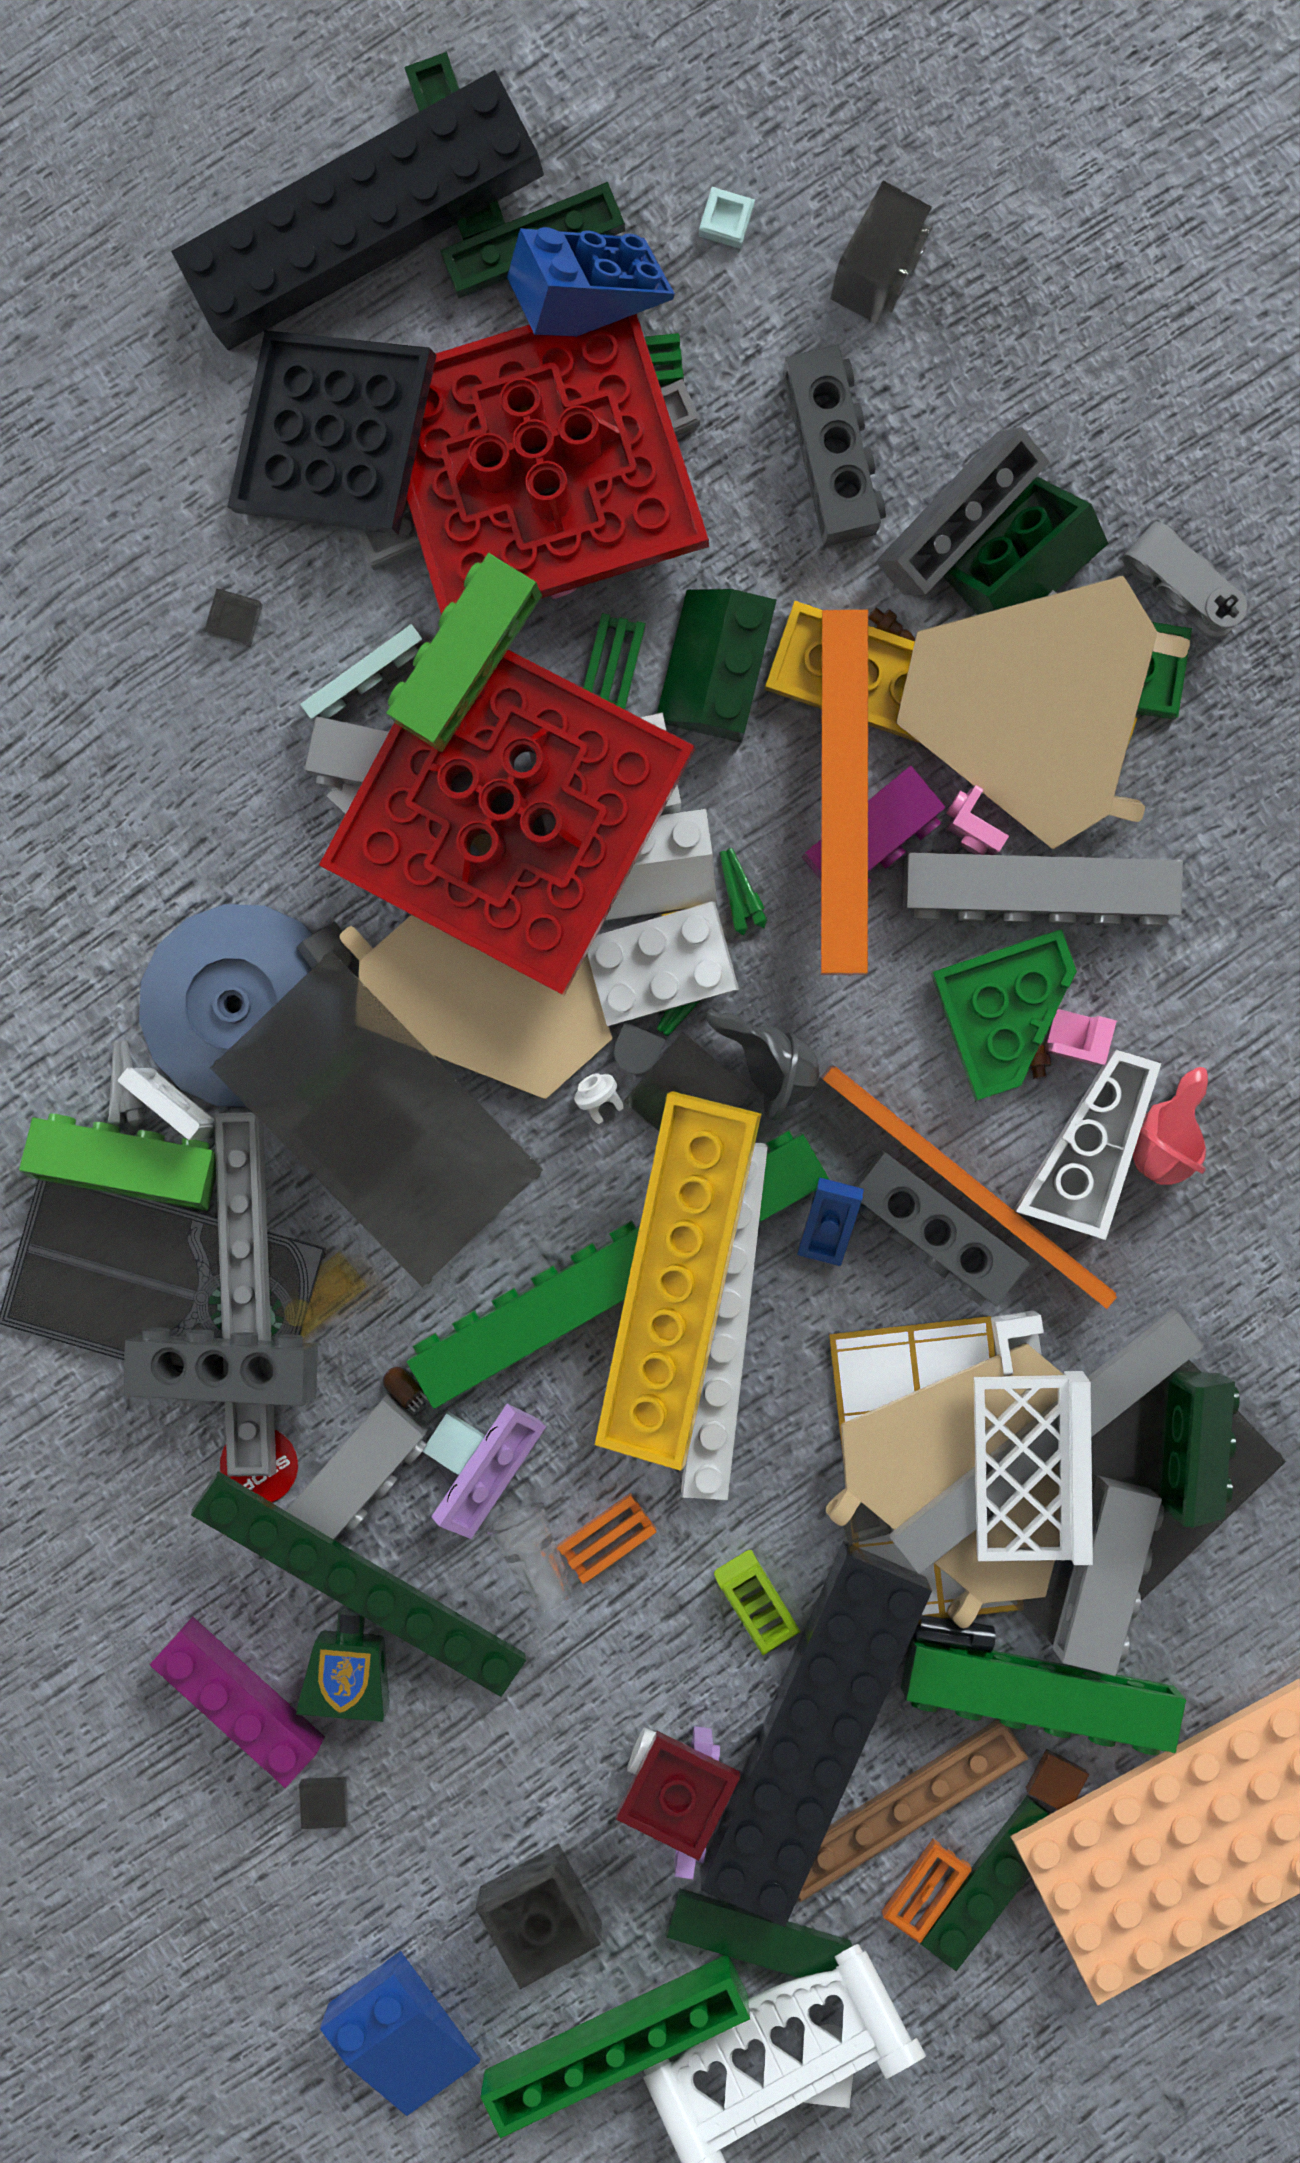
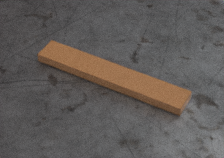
[798,1719,1029,1902]

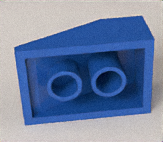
[320,1951,480,2116]

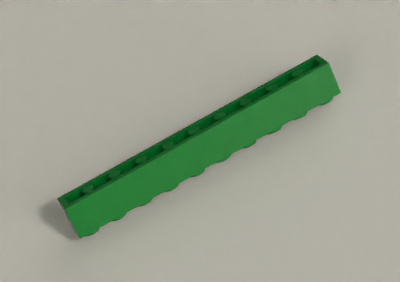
[406,1130,830,1409]

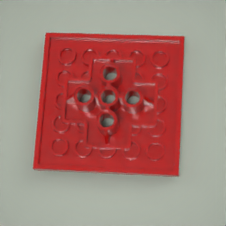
[407,314,709,615]
[319,650,696,996]

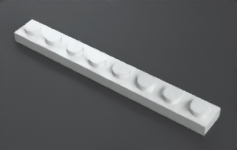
[681,1143,767,1500]

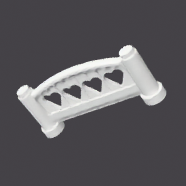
[643,1944,926,2163]

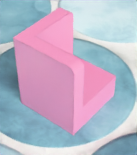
[1044,1009,1117,1065]

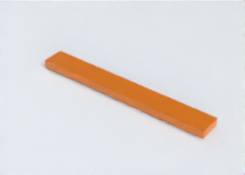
[821,609,868,975]
[820,1065,1117,1309]

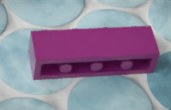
[149,1616,325,1788]

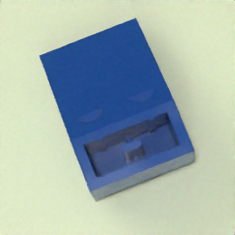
[507,227,675,337]

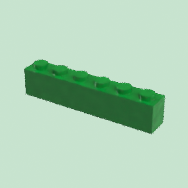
[901,1636,1186,1756]
[480,1955,750,2139]

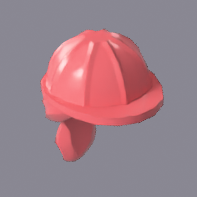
[1133,1067,1208,1185]

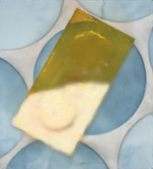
[272,1251,368,1337]

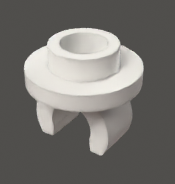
[574,1074,624,1124]

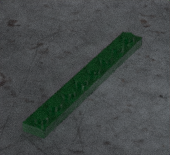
[191,1471,526,1697]

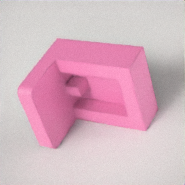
[946,785,1009,855]

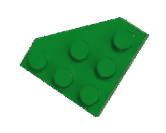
[931,929,1077,1102]

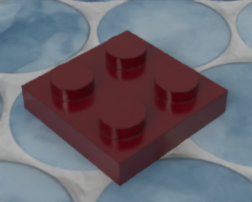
[616,1731,740,1861]

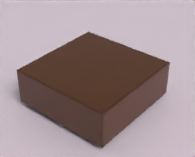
[1026,1749,1089,1810]

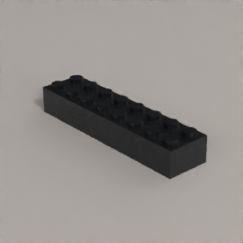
[171,70,544,351]
[700,1541,932,1927]

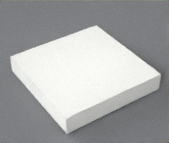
[117,1068,215,1140]

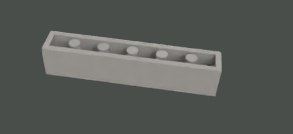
[901,853,1183,927]

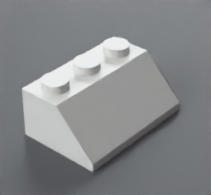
[605,809,717,921]

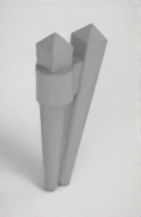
[108,1040,145,1127]

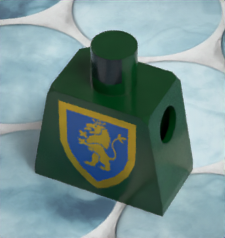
[296,1608,390,1722]

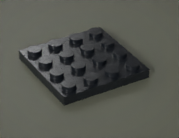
[227,330,437,535]

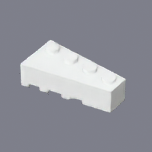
[1013,1050,1162,1240]

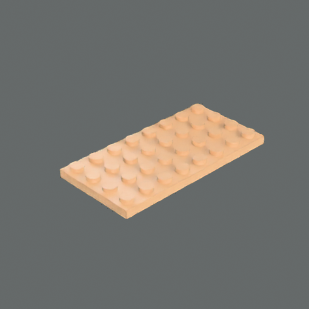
[1010,1678,1300,2005]

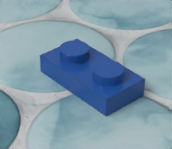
[797,1177,864,1266]

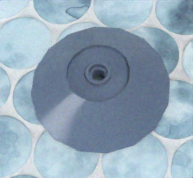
[139,904,343,1108]

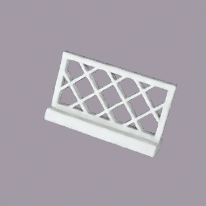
[974,1371,1093,1565]

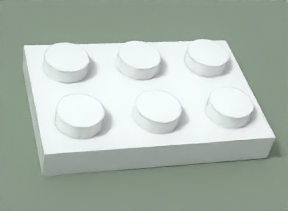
[587,901,739,1026]

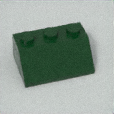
[943,476,1109,615]
[657,589,777,743]
[1158,1371,1240,1528]

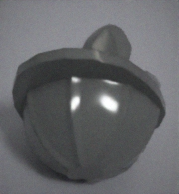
[706,1008,820,1121]

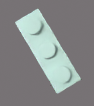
[300,624,422,719]

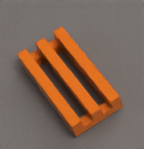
[557,1492,657,1584]
[881,1838,972,1943]

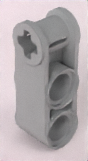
[1122,521,1248,638]

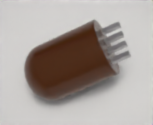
[383,1367,427,1412]

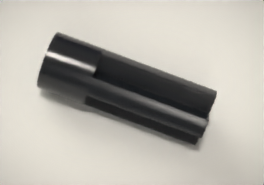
[913,1615,996,1653]

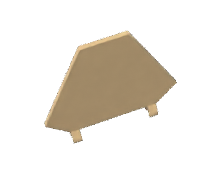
[896,576,1190,849]
[339,834,612,1099]
[826,1342,1064,1629]

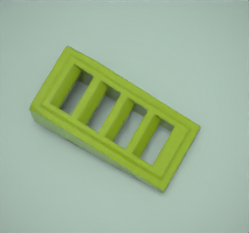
[714,1550,801,1655]

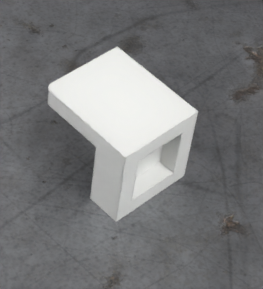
[991,1310,1044,1376]

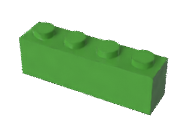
[386,553,542,752]
[19,1113,216,1211]

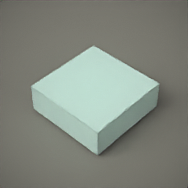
[698,187,755,249]
[422,1411,485,1475]

